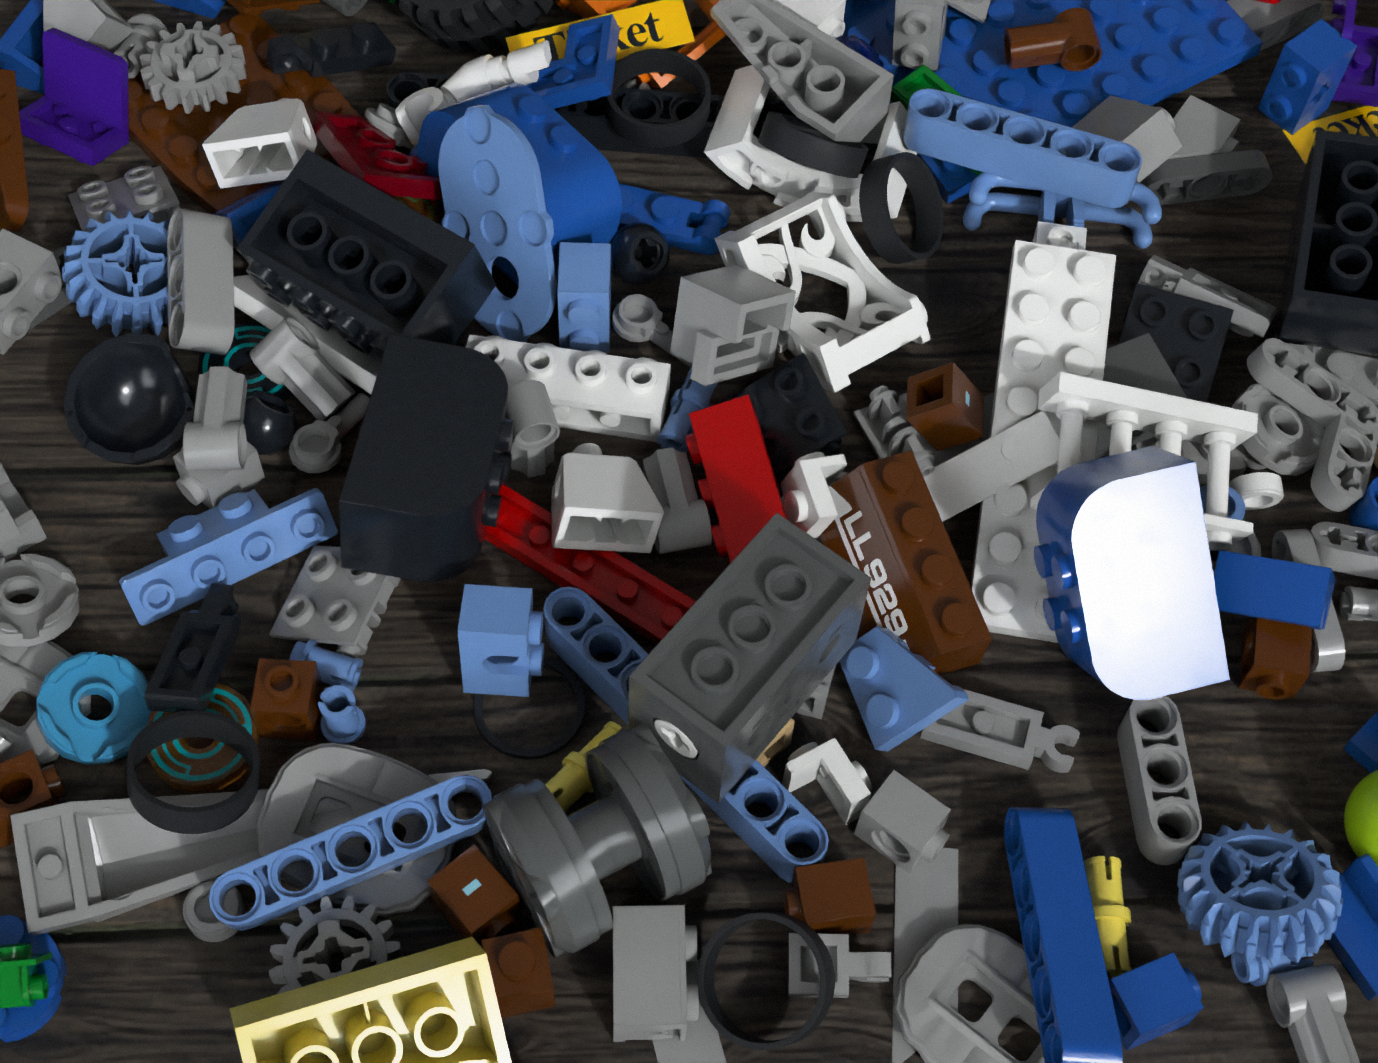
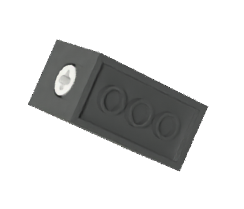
[628,513,871,804]

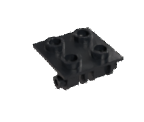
[1118,283,1234,402]
[719,352,848,477]

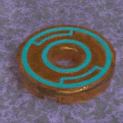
[146,684,259,792]

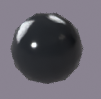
[610,222,670,284]
[243,390,297,455]

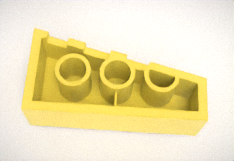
[229,937,512,1063]

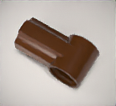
[1003,8,1102,71]

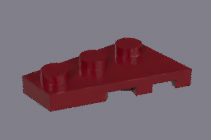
[312,111,443,200]

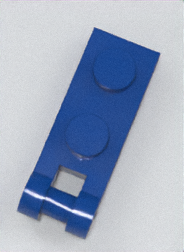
[617,183,731,255]

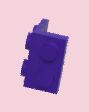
[1327,0,1378,107]
[19,28,129,166]

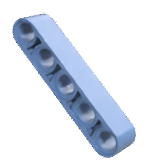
[903,88,1142,208]
[209,775,492,931]

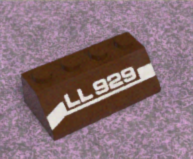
[818,450,992,675]

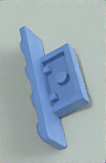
[119,488,338,626]

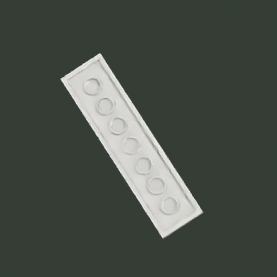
[970,240,1116,643]

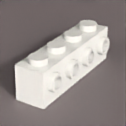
[466,334,671,442]

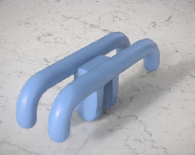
[963,172,1162,249]

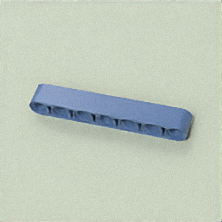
[543,587,829,883]

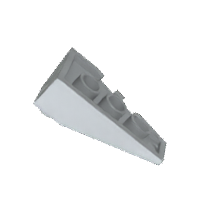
[711,0,894,142]

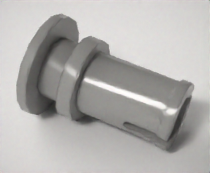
[114,13,168,79]

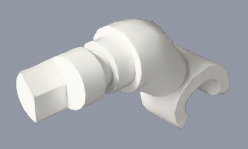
[395,40,552,146]

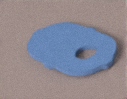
[438,105,557,343]

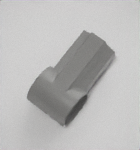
[250,316,356,421]
[183,366,247,470]
[506,380,560,478]
[643,447,712,554]
[1266,963,1360,1063]

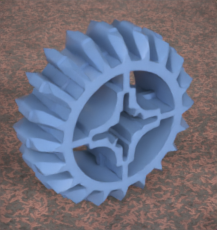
[62,208,170,337]
[1177,821,1343,967]

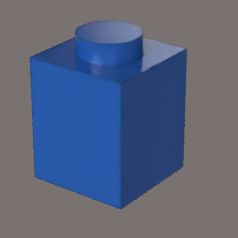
[1109,952,1204,1051]

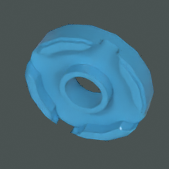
[36,652,153,765]

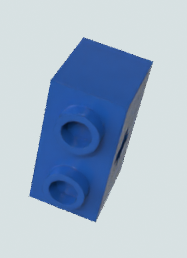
[1258,19,1357,135]

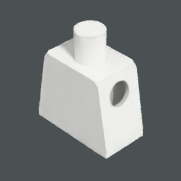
[202,98,317,189]
[551,443,664,553]

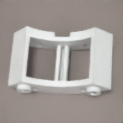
[704,65,917,222]

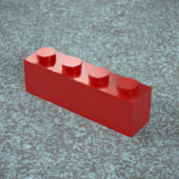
[685,394,788,563]

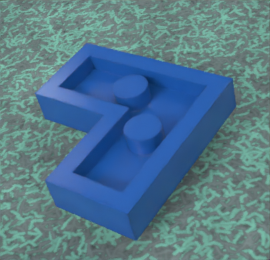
[525,14,620,109]

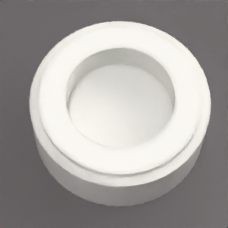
[1229,472,1284,510]

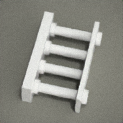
[1030,372,1258,551]

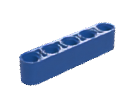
[1004,807,1123,1063]

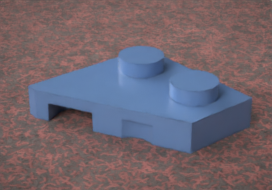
[839,626,969,752]

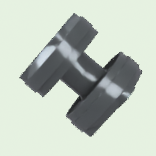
[483,723,712,958]

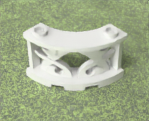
[714,192,931,393]

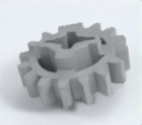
[139,21,247,114]
[269,895,403,995]

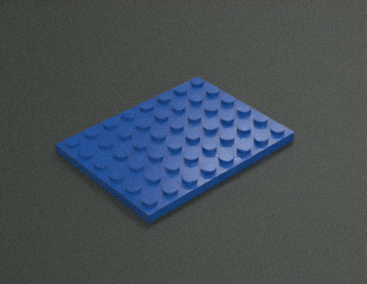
[840,0,1263,204]

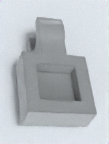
[788,933,891,998]

